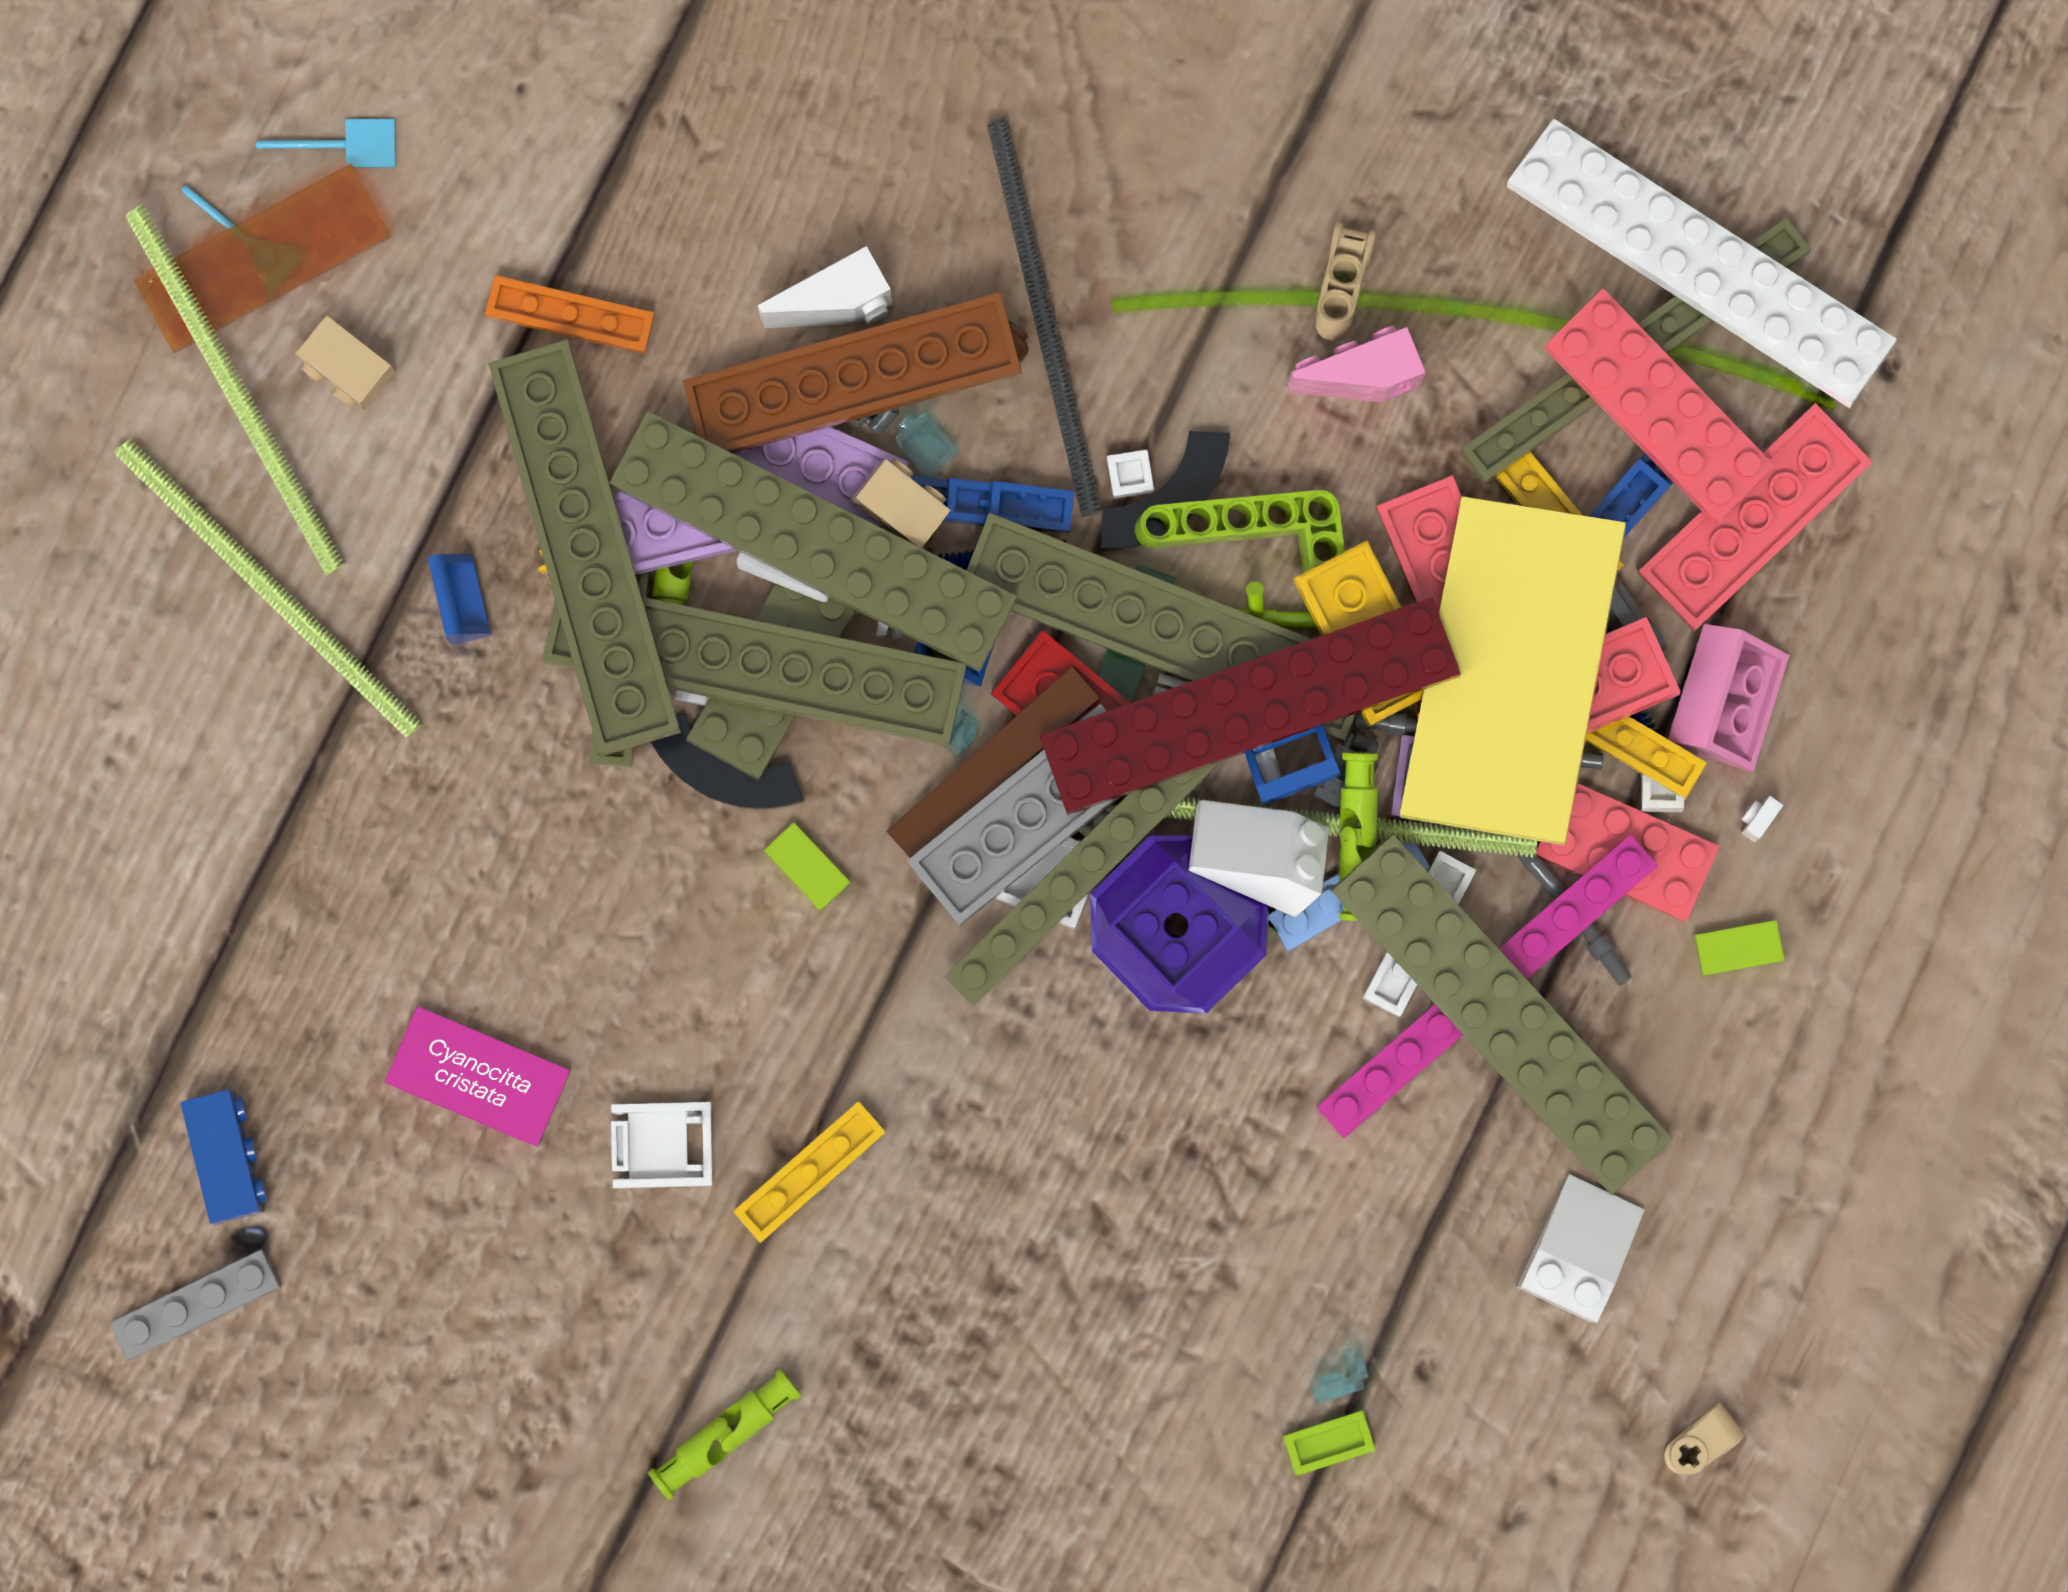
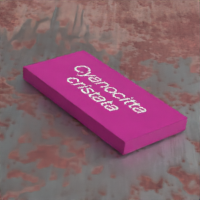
[384,1006,571,1147]

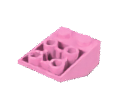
[1287,326,1426,402]

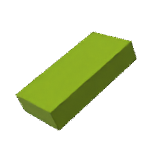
[764,823,851,912]
[1693,920,1785,977]
[1283,1410,1376,1476]

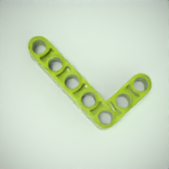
[1134,490,1345,573]

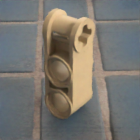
[1315,222,1377,341]

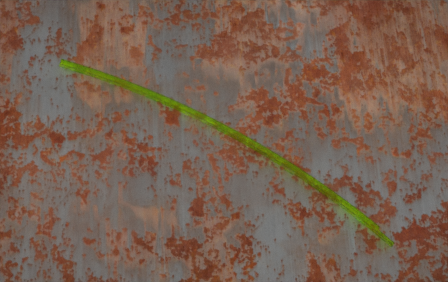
[1111,291,1837,410]

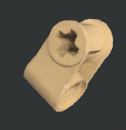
[1664,1401,1746,1475]

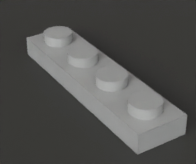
[110,1249,281,1361]

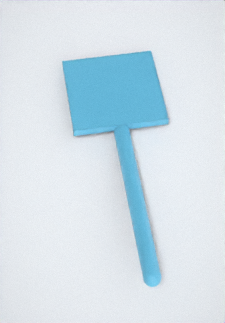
[255,119,395,168]

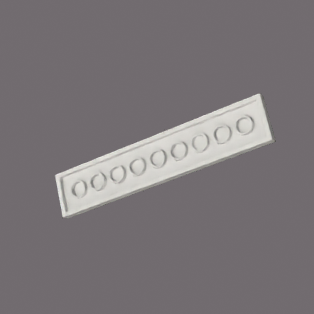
[1507,118,1897,408]

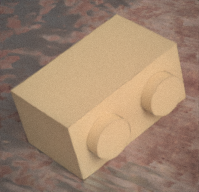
[295,315,395,411]
[850,459,951,548]

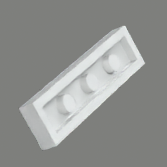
[1362,851,1476,1017]

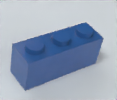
[180,1089,268,1225]

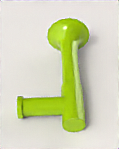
[1236,581,1317,628]

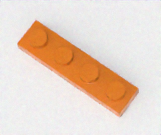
[485,275,655,355]

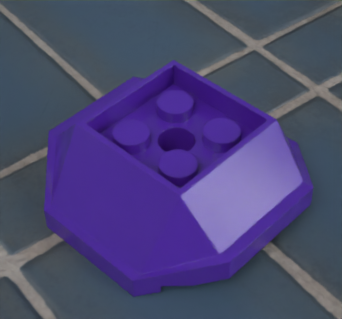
[1090,835,1269,1013]

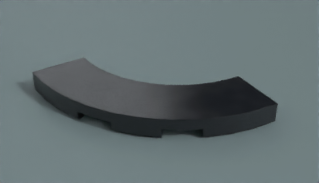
[1101,431,1230,550]
[651,714,804,810]

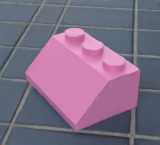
[1668,624,1790,772]

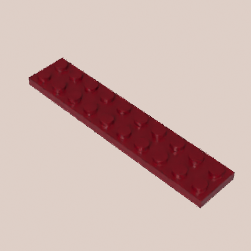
[1039,597,1461,815]

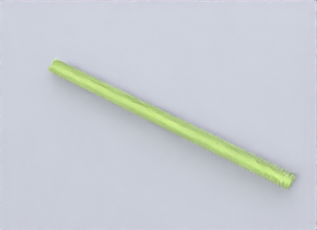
[125,205,345,576]
[114,438,422,738]
[1124,794,1537,858]

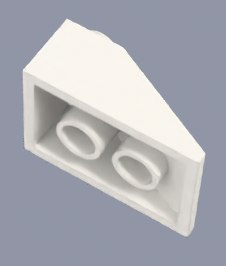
[757,246,892,328]
[1188,800,1329,917]
[1516,1174,1645,1323]

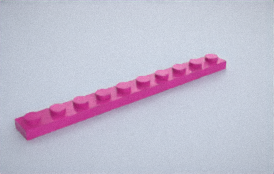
[1317,834,1658,1138]

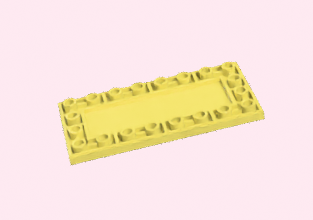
[1400,497,1626,846]

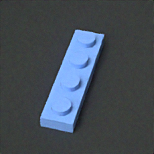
[1268,840,1430,952]

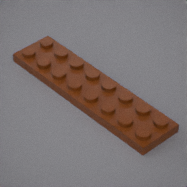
[683,292,1022,454]

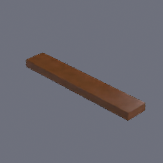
[886,667,1100,858]

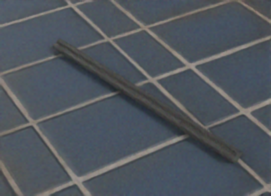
[987,117,1103,517]

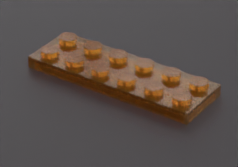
[134,163,391,354]

